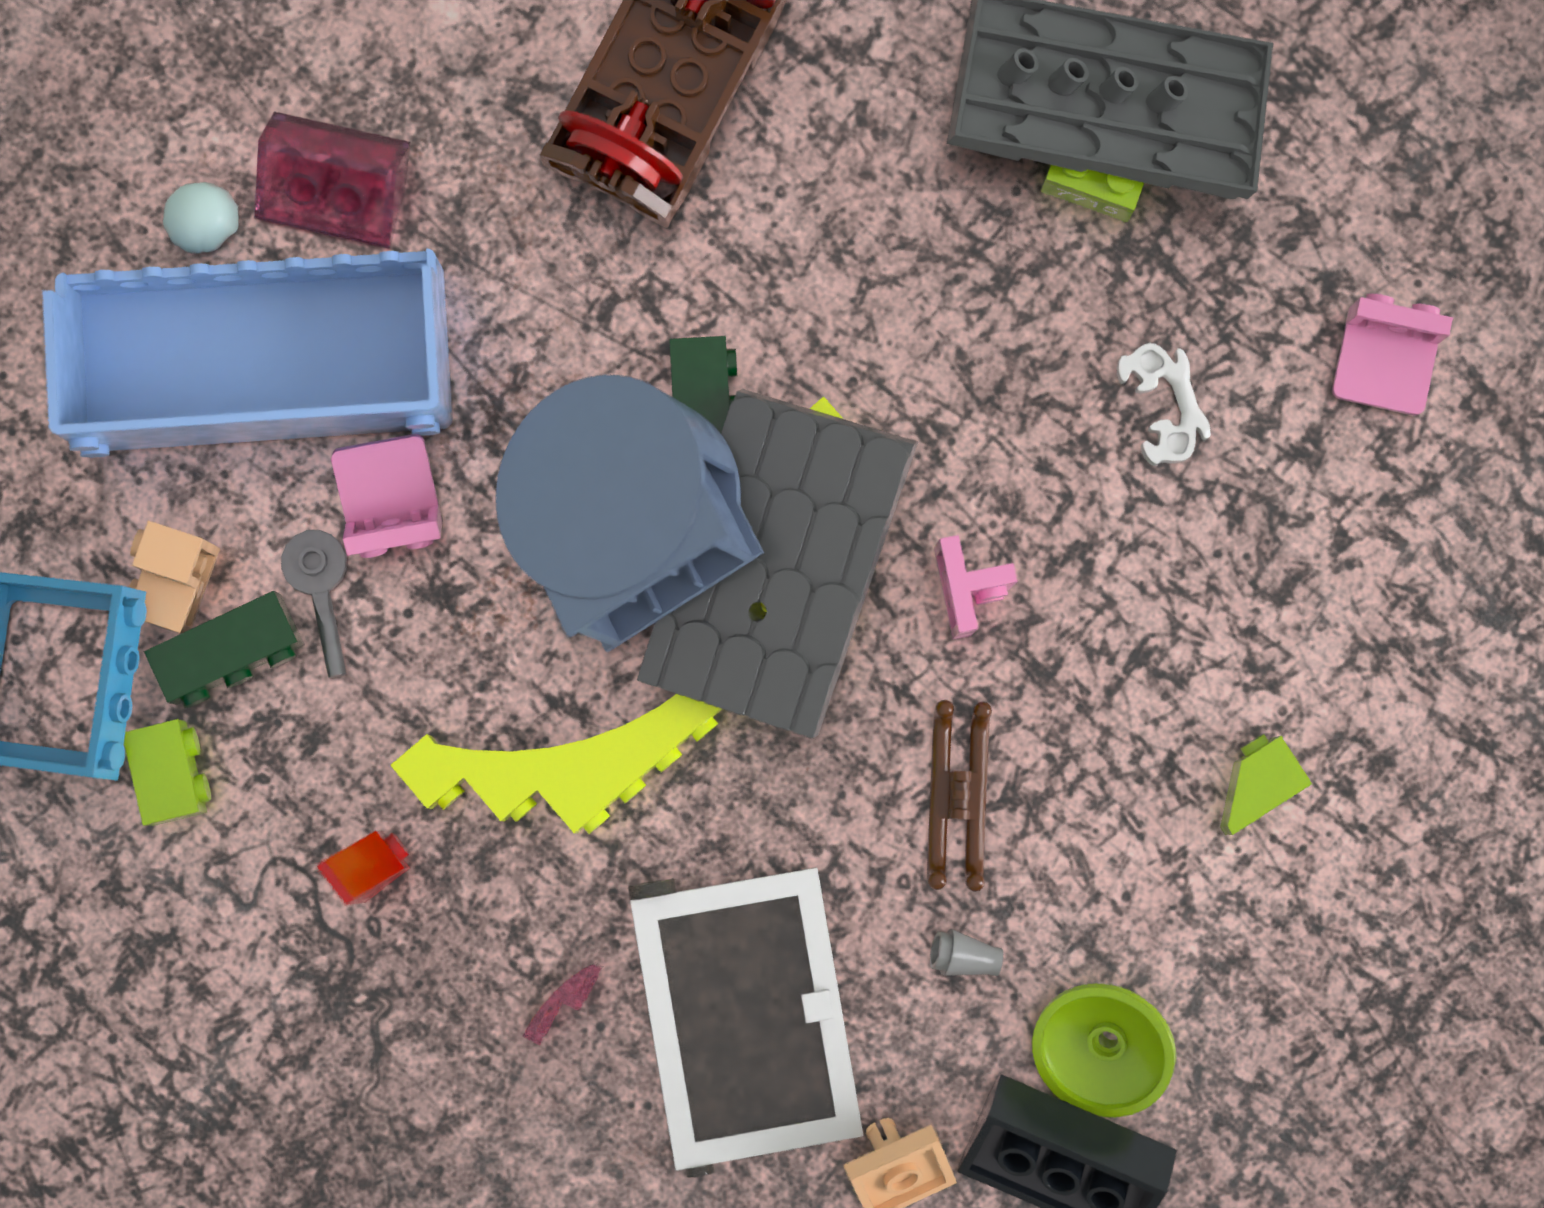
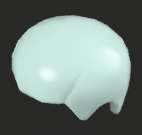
[163,182,239,254]

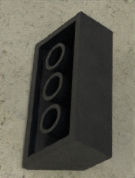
[957,1074,1177,1208]

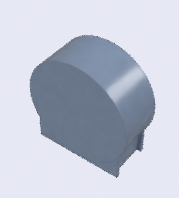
[496,375,764,652]

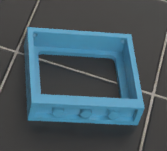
[0,572,147,781]

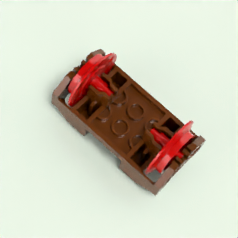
[540,0,787,228]

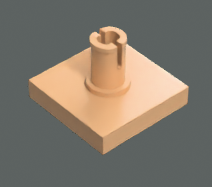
[844,1118,957,1208]

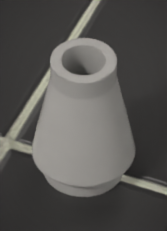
[930,929,1003,976]

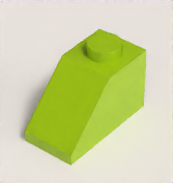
[1220,734,1312,835]

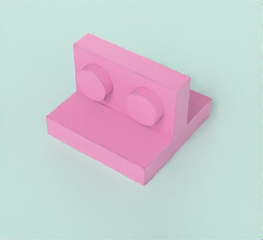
[934,535,1018,639]

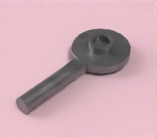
[281,530,347,678]

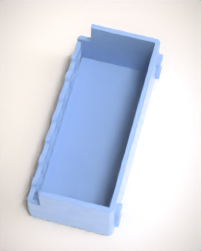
[42,249,453,458]

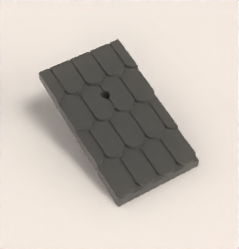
[947,0,1273,199]
[637,389,918,739]

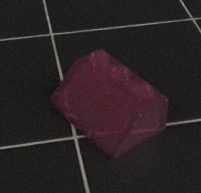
[254,111,410,248]

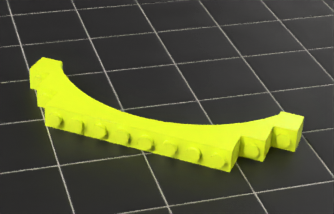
[390,397,843,834]

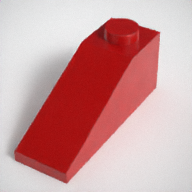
[316,830,410,906]

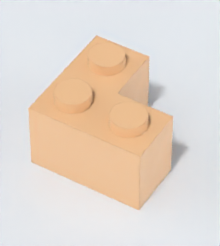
[129,520,220,634]

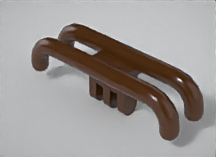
[927,700,992,892]

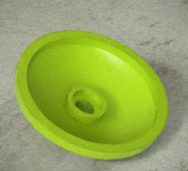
[1032,983,1176,1118]

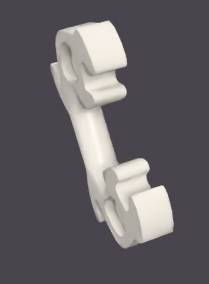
[1116,343,1210,466]

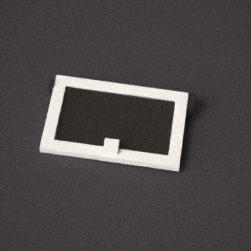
[628,867,863,1178]

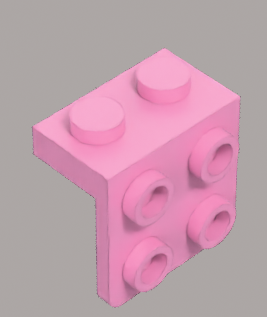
[1332,294,1453,416]
[331,434,442,558]

